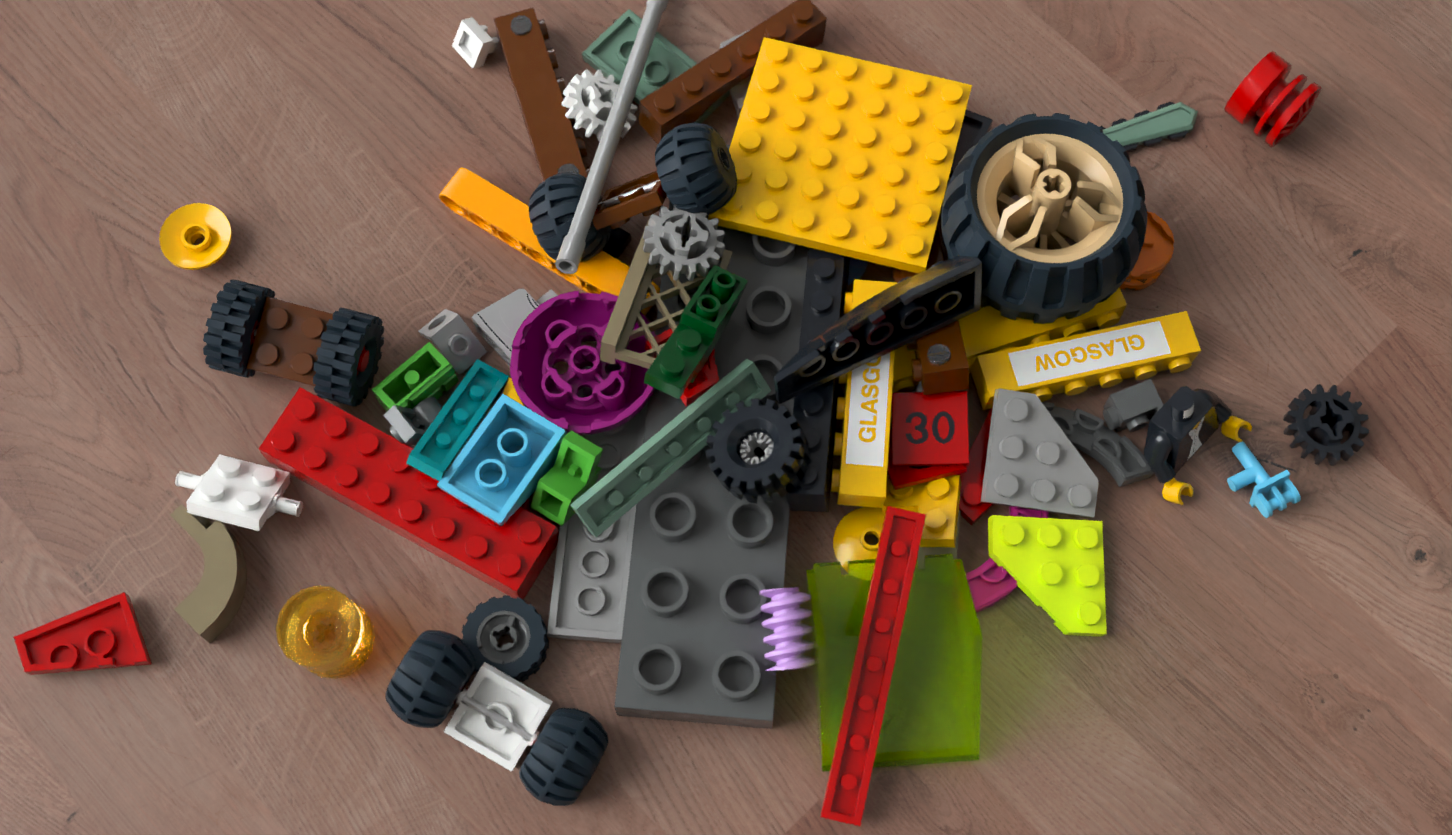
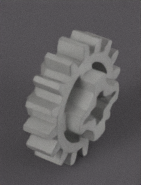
[643,204,725,281]

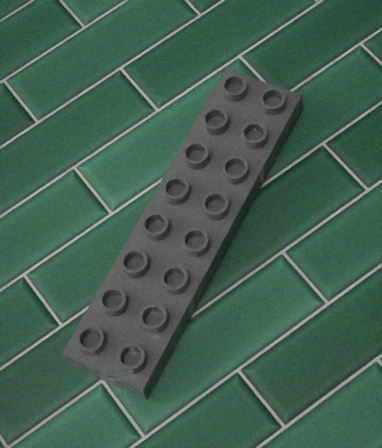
[614,145,809,729]

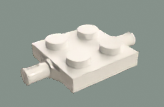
[175,454,303,531]

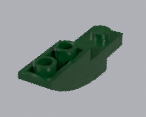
[644,265,748,399]

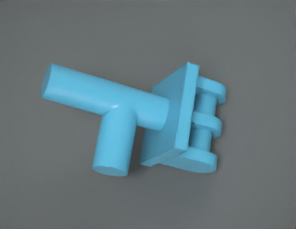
[1227,441,1301,518]

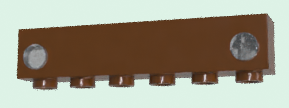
[494,7,591,181]
[893,227,969,395]

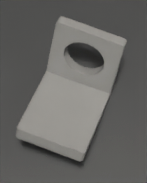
[418,309,487,374]

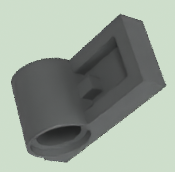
[384,397,443,445]

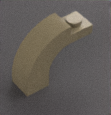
[170,504,247,643]

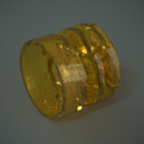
[276,585,375,679]

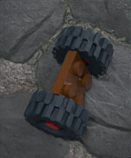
[203,279,384,407]

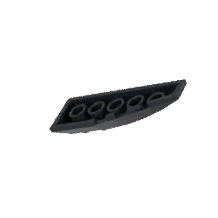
[773,255,982,404]

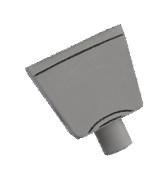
[472,288,558,367]

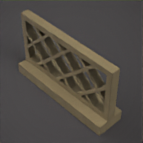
[600,219,733,369]

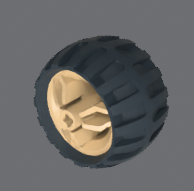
[941,113,1147,324]

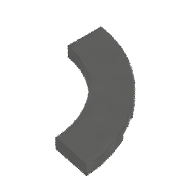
[1042,402,1154,487]

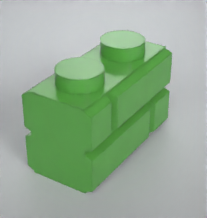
[372,342,459,412]

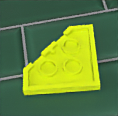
[988,515,1107,637]

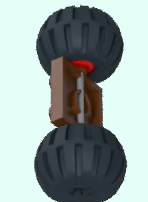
[529,123,737,262]

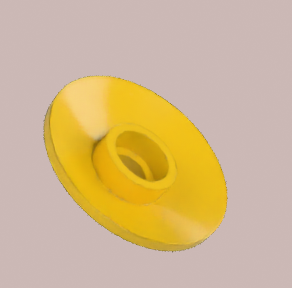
[159,203,232,270]
[833,507,885,581]

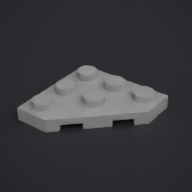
[981,388,1099,518]

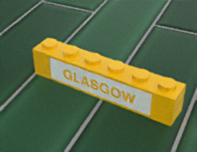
[831,279,897,508]
[971,311,1201,410]

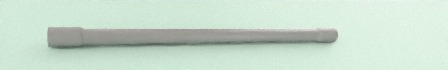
[555,0,669,274]

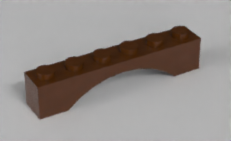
[639,0,827,145]

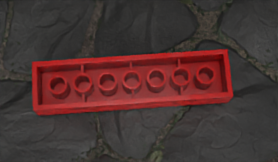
[258,387,559,600]

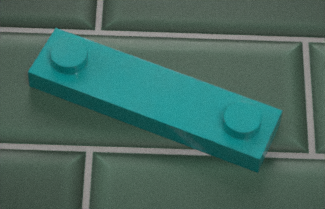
[406,359,509,481]

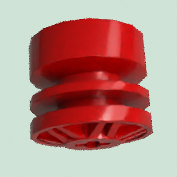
[1224,51,1322,148]

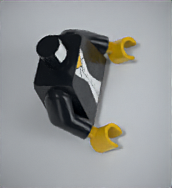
[1144,386,1252,505]

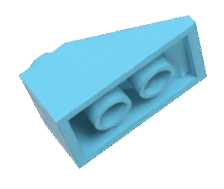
[437,394,566,526]

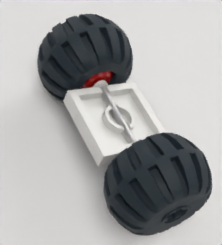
[386,630,609,806]

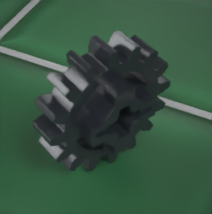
[1283,384,1369,466]

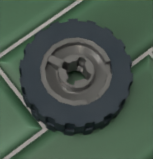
[461,595,549,682]

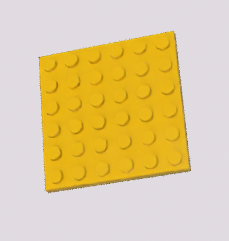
[708,37,972,274]

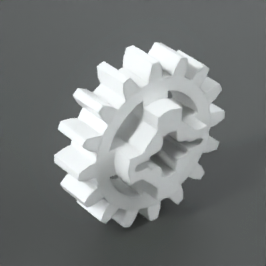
[562,69,638,142]

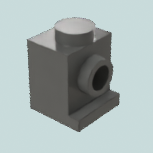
[1103,379,1164,433]

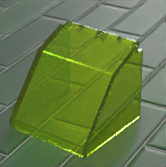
[806,553,982,772]

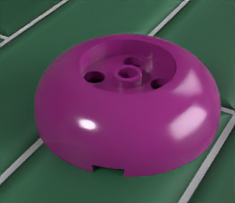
[510,290,656,435]

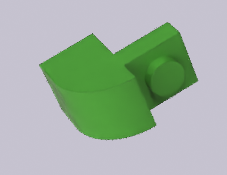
[531,430,603,526]

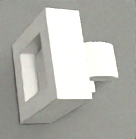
[452,17,499,69]

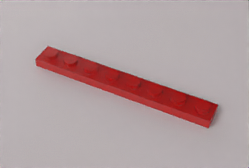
[820,506,926,826]

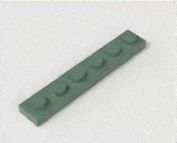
[570,359,771,538]

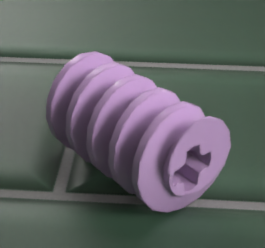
[760,587,816,671]

